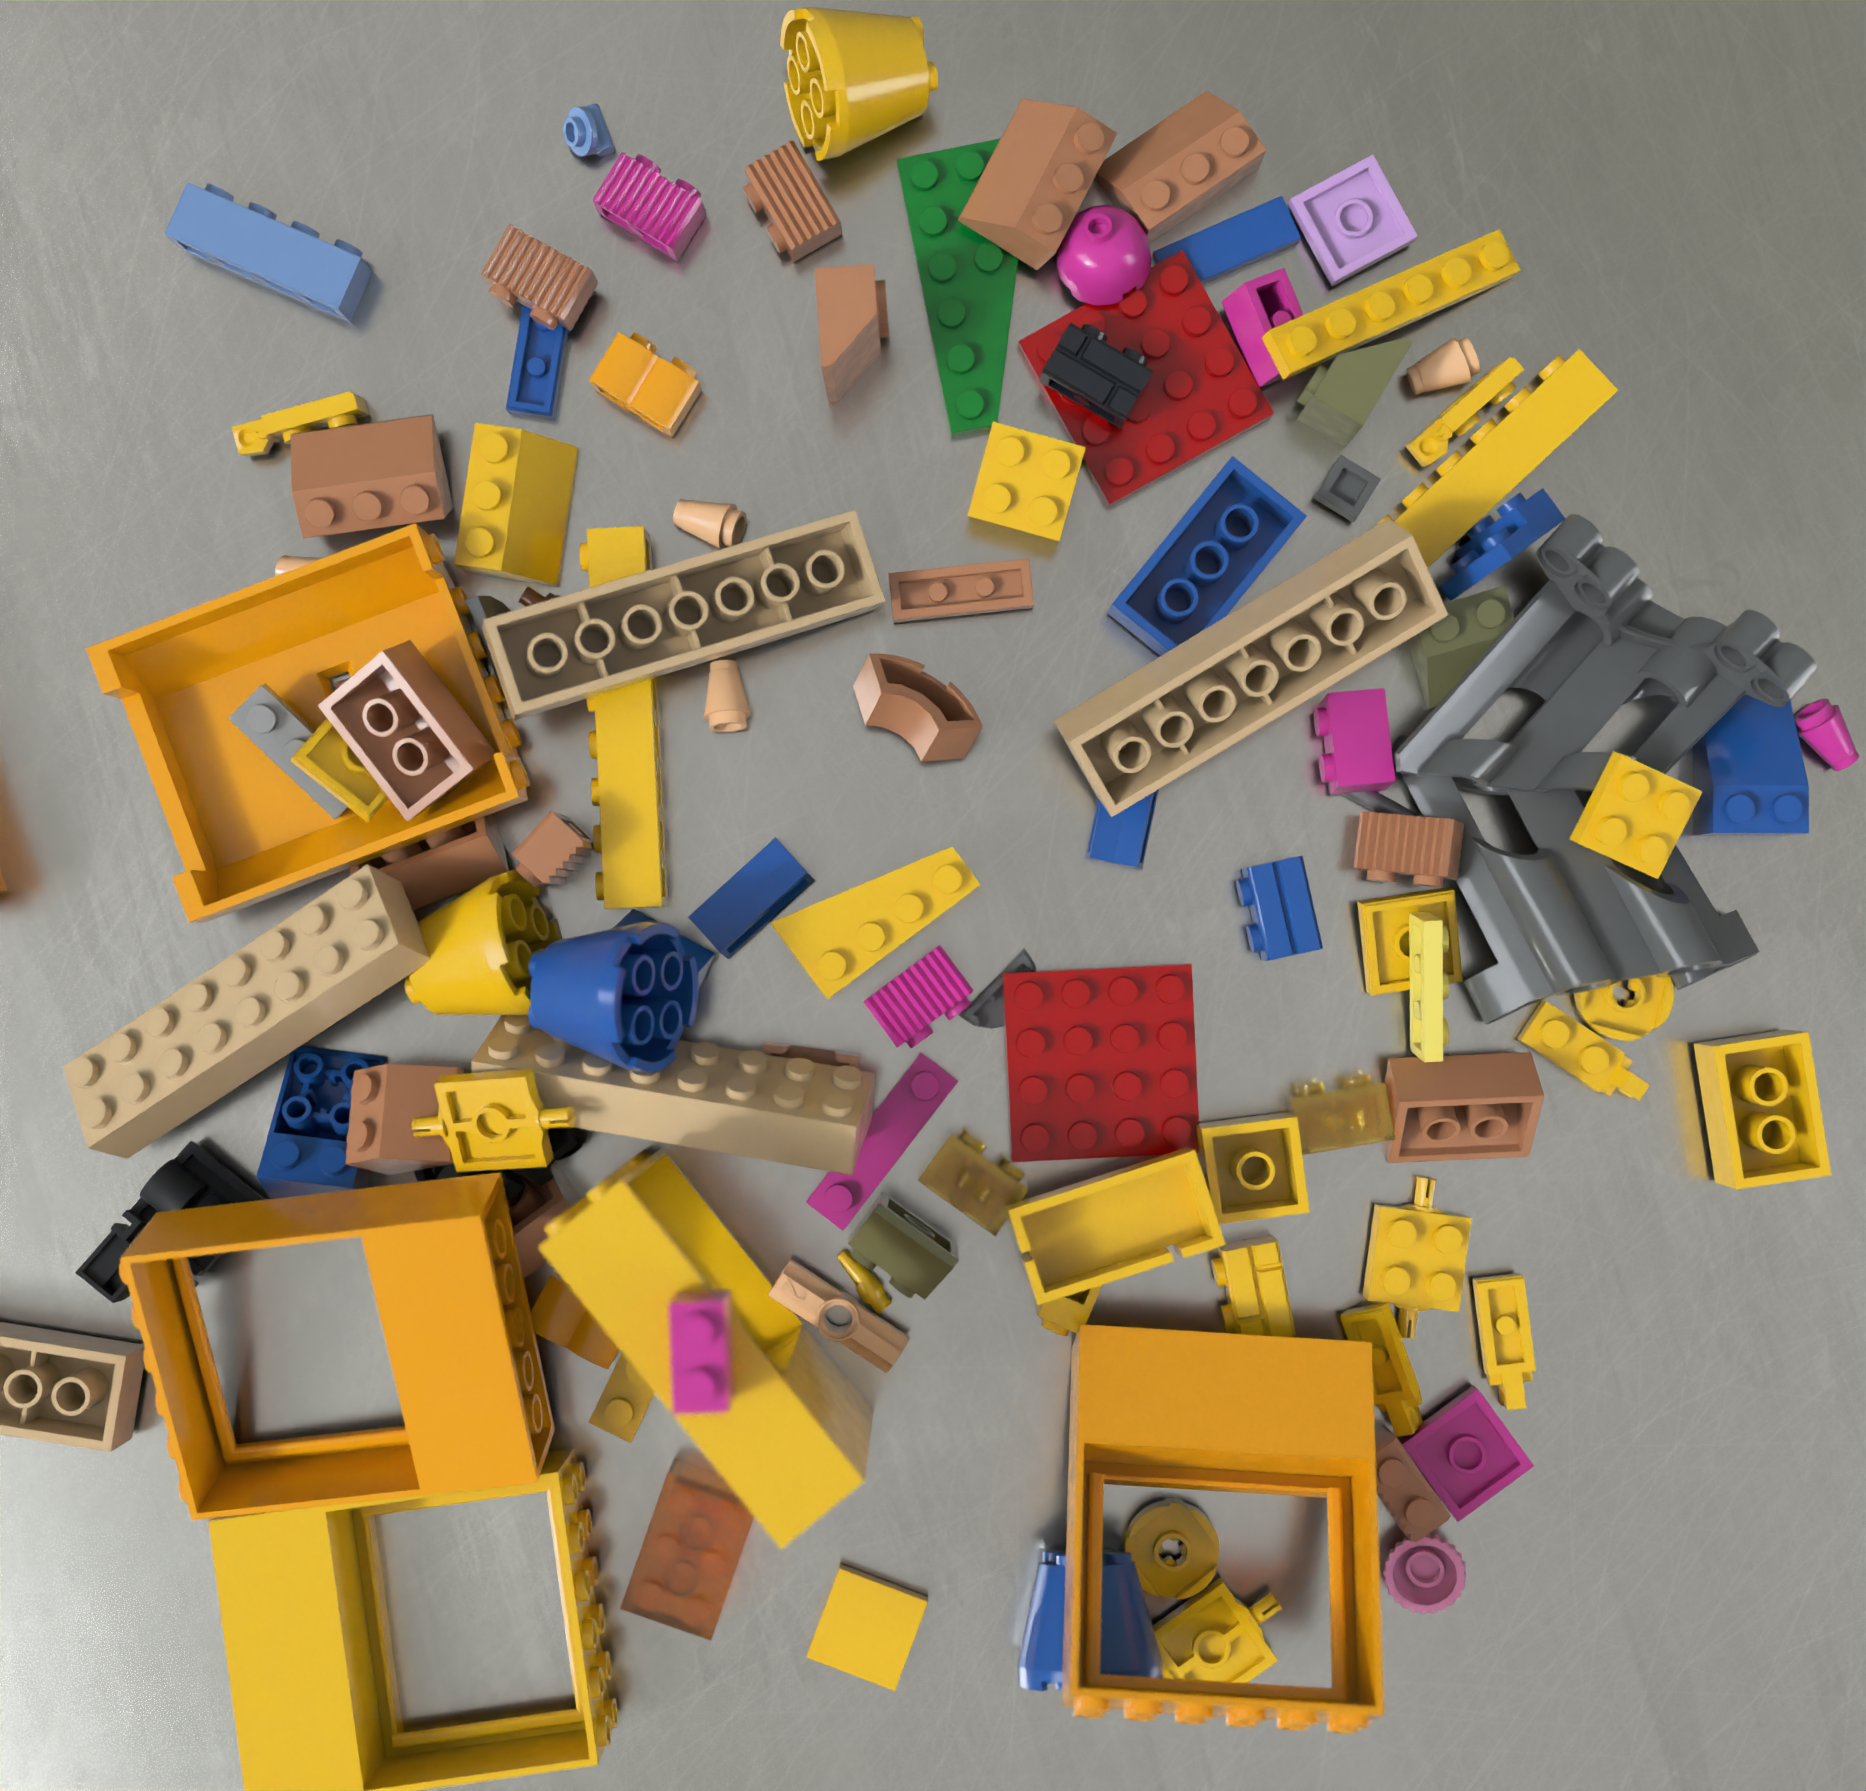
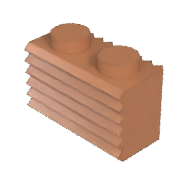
[742,141,842,262]
[481,224,598,331]
[512,811,595,889]
[1354,811,1464,887]
[1375,1426,1451,1542]

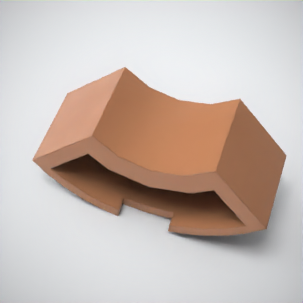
[853,653,983,762]

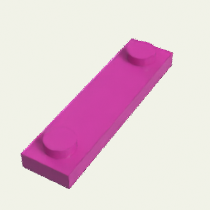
[806,1052,958,1231]

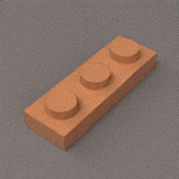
[888,558,1034,623]

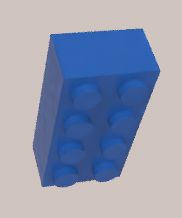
[1107,456,1307,656]

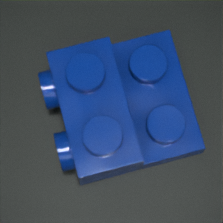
[1440,488,1565,601]

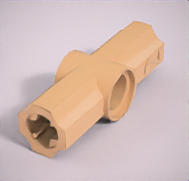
[768,1259,910,1373]

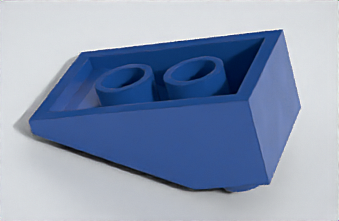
[1693,695,1809,836]

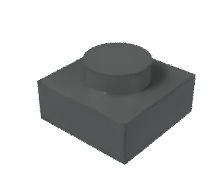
[1313,455,1381,522]

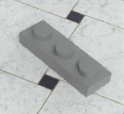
[228,683,348,820]

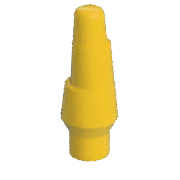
[837,1250,892,1314]

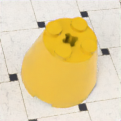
[780,7,938,161]
[405,870,562,1015]

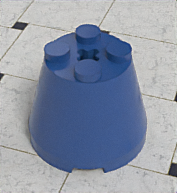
[528,922,699,1073]
[1017,1549,1163,1691]

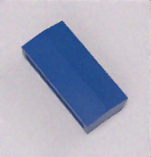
[1086,789,1159,870]
[688,837,815,959]

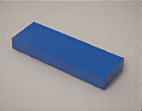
[1152,196,1301,285]
[506,305,569,421]

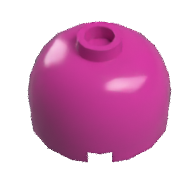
[1057,205,1151,305]

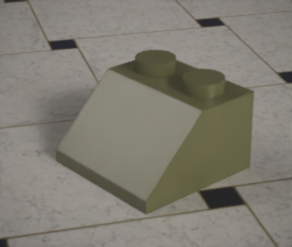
[1297,338,1412,447]
[1407,585,1515,710]
[847,1192,959,1300]

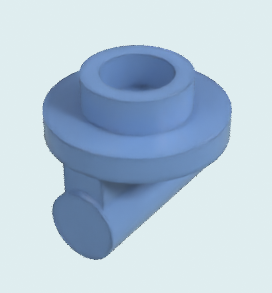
[563,104,615,156]

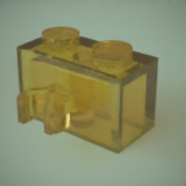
[1284,1073,1395,1155]
[918,1129,1029,1236]

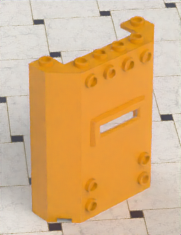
[86,523,530,923]

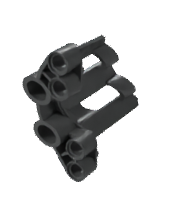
[1395,514,1816,793]
[1392,735,1760,1025]

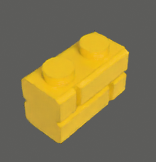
[1211,1235,1296,1337]

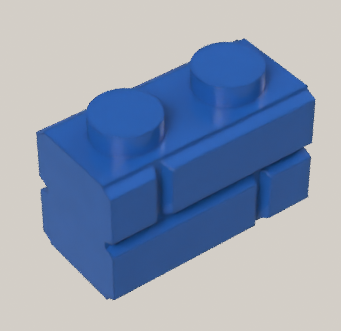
[1236,856,1323,961]

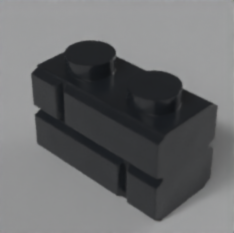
[1040,323,1153,429]

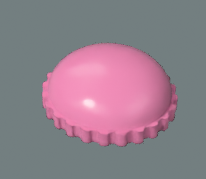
[1383,1534,1466,1614]

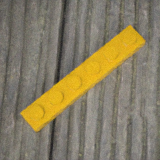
[1262,229,1521,380]

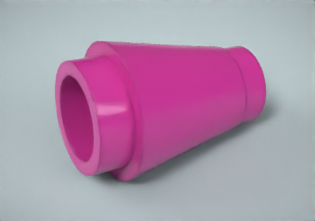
[1794,699,1859,771]

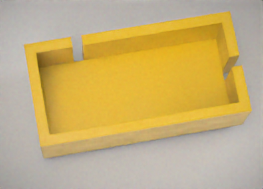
[1004,1148,1226,1306]

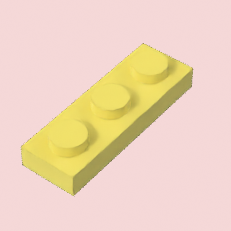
[1409,911,1449,1063]

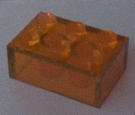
[620,1458,754,1641]

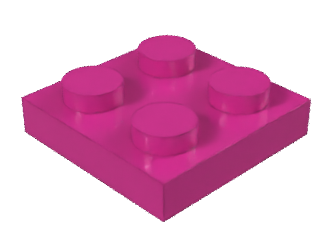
[1399,1385,1534,1522]

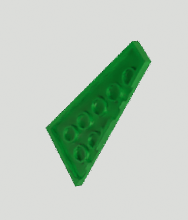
[896,139,1018,438]

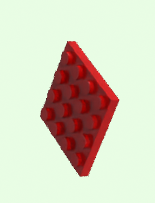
[1018,250,1274,508]
[1002,963,1199,1163]

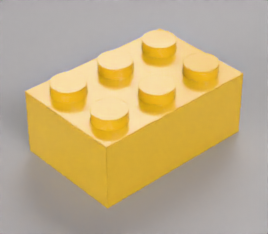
[1693,1029,1831,1190]

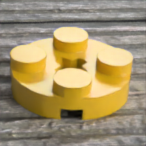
[1574,975,1674,1041]
[1123,1498,1220,1599]

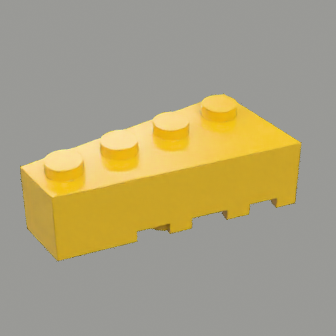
[770,847,981,1000]

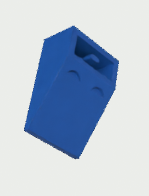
[256,1046,387,1198]

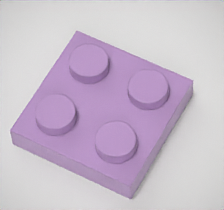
[1287,154,1418,286]

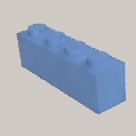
[164,182,373,322]

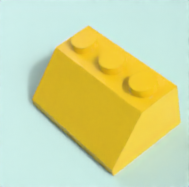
[454,423,579,587]

